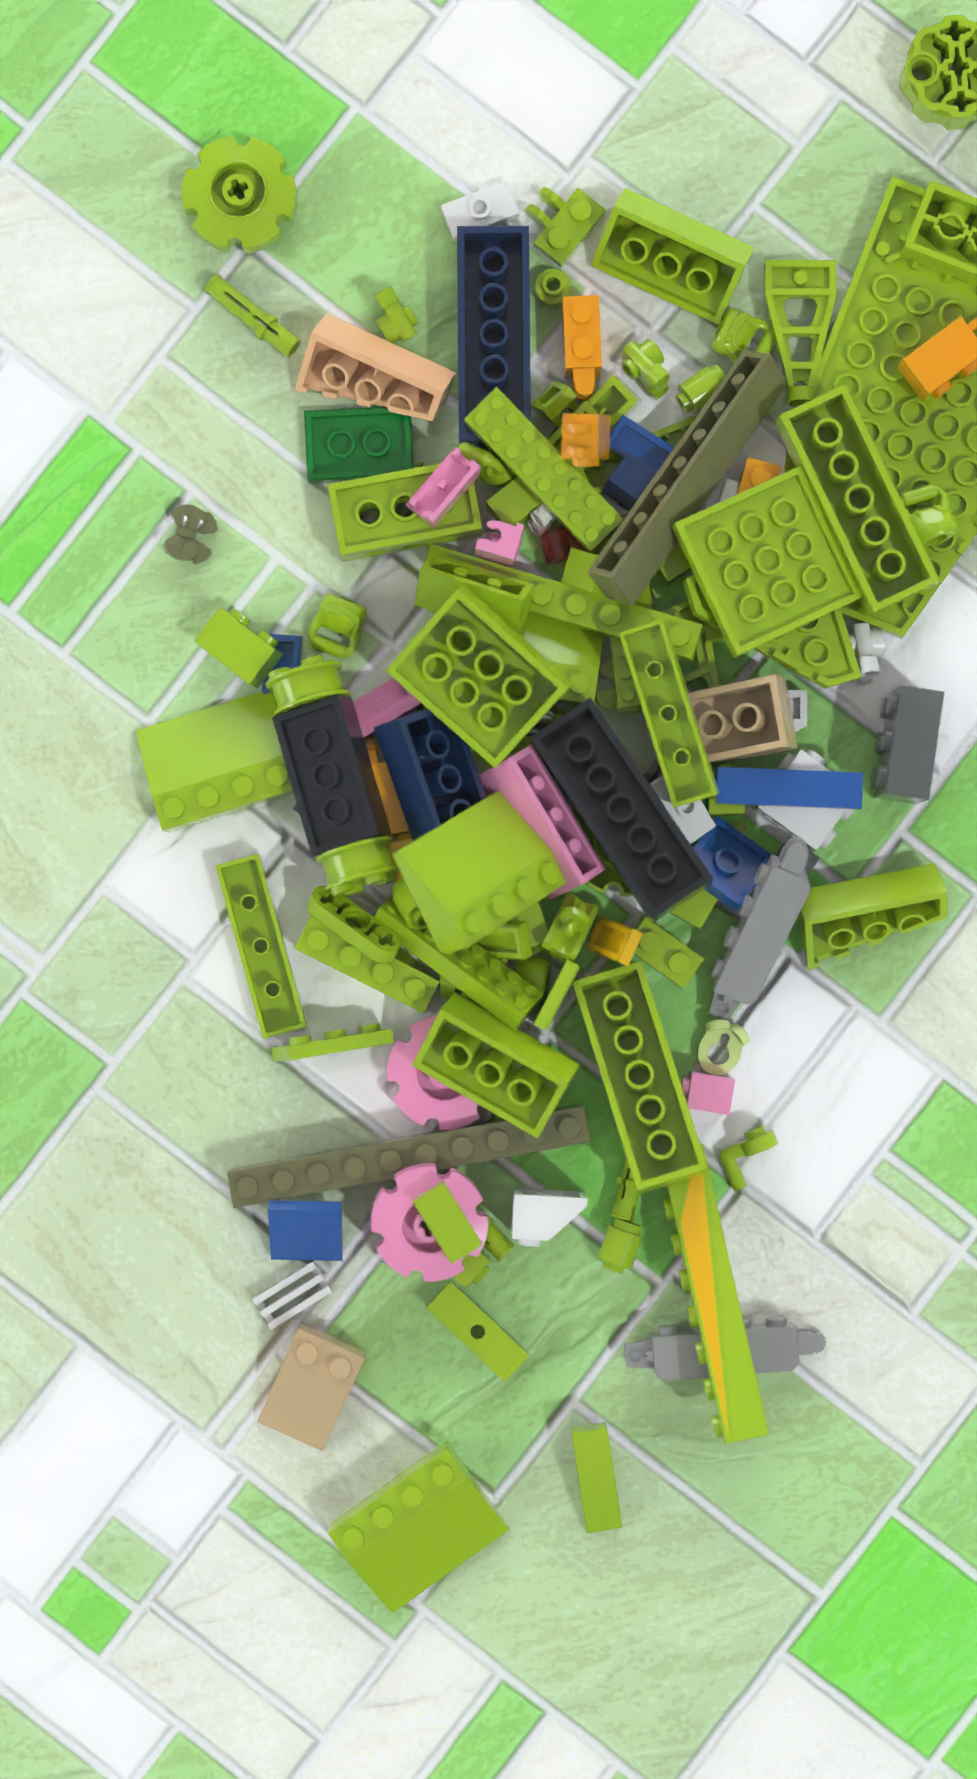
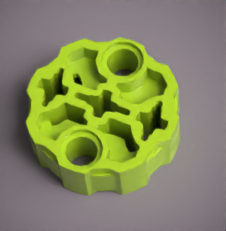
[900,15,977,130]

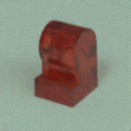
[538,526,596,566]

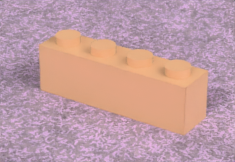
[294,313,456,421]

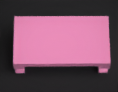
[406,448,480,529]
[475,520,524,568]
[353,678,422,741]

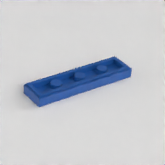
[715,767,863,810]

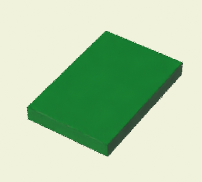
[304,407,414,484]

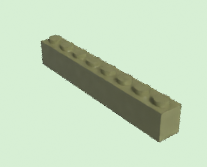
[587,350,788,606]

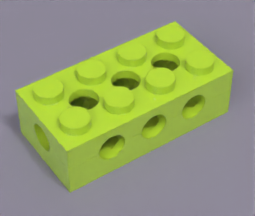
[327,458,483,562]

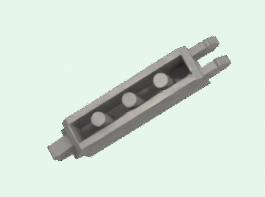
[708,836,811,1020]
[624,1316,827,1381]

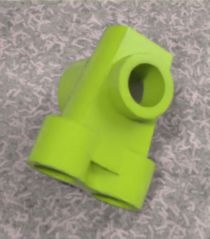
[374,285,419,344]
[621,339,670,400]

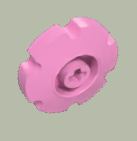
[387,1015,480,1130]
[371,1163,488,1282]

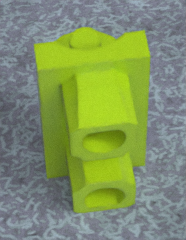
[541,892,600,962]

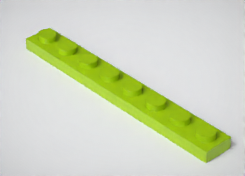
[424,544,704,662]

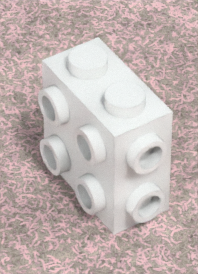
[755,749,855,852]

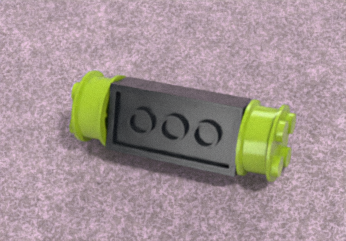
[265,656,401,897]

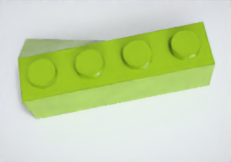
[797,863,947,971]
[294,903,440,1014]

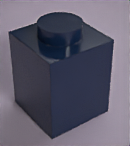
[602,452,657,511]

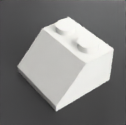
[511,1188,588,1246]

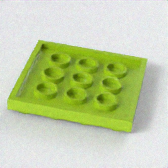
[671,465,864,658]

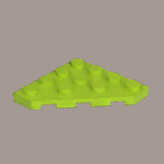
[682,576,862,689]

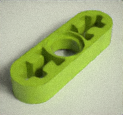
[307,886,401,963]

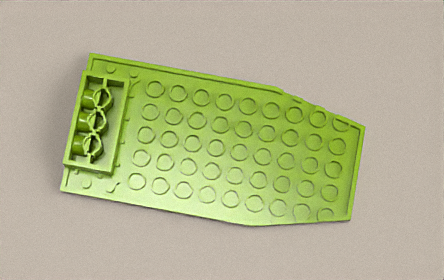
[783,176,977,639]

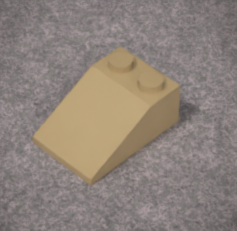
[688,674,798,764]
[257,1322,367,1451]

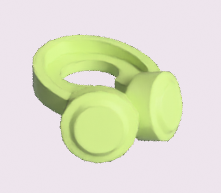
[697,1019,750,1075]

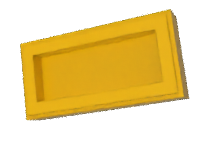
[585,916,643,966]

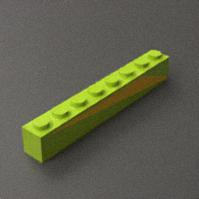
[663,1144,769,1444]

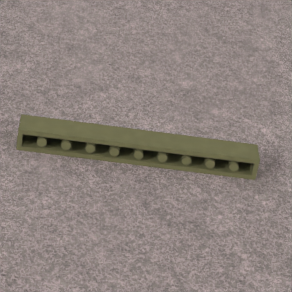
[227,1104,590,1208]

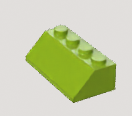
[591,188,755,325]
[412,992,580,1139]

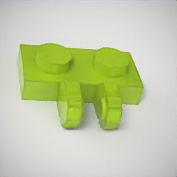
[524,186,606,268]

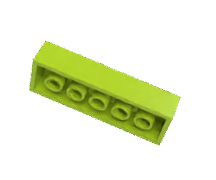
[775,384,940,618]
[572,961,708,1195]

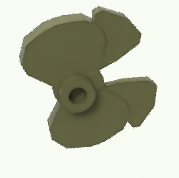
[163,504,218,565]

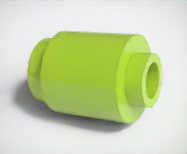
[676,364,725,415]
[392,877,427,929]
[598,1217,643,1274]

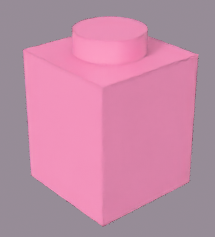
[681,1071,735,1115]

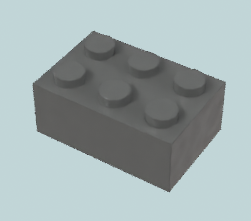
[870,685,945,804]

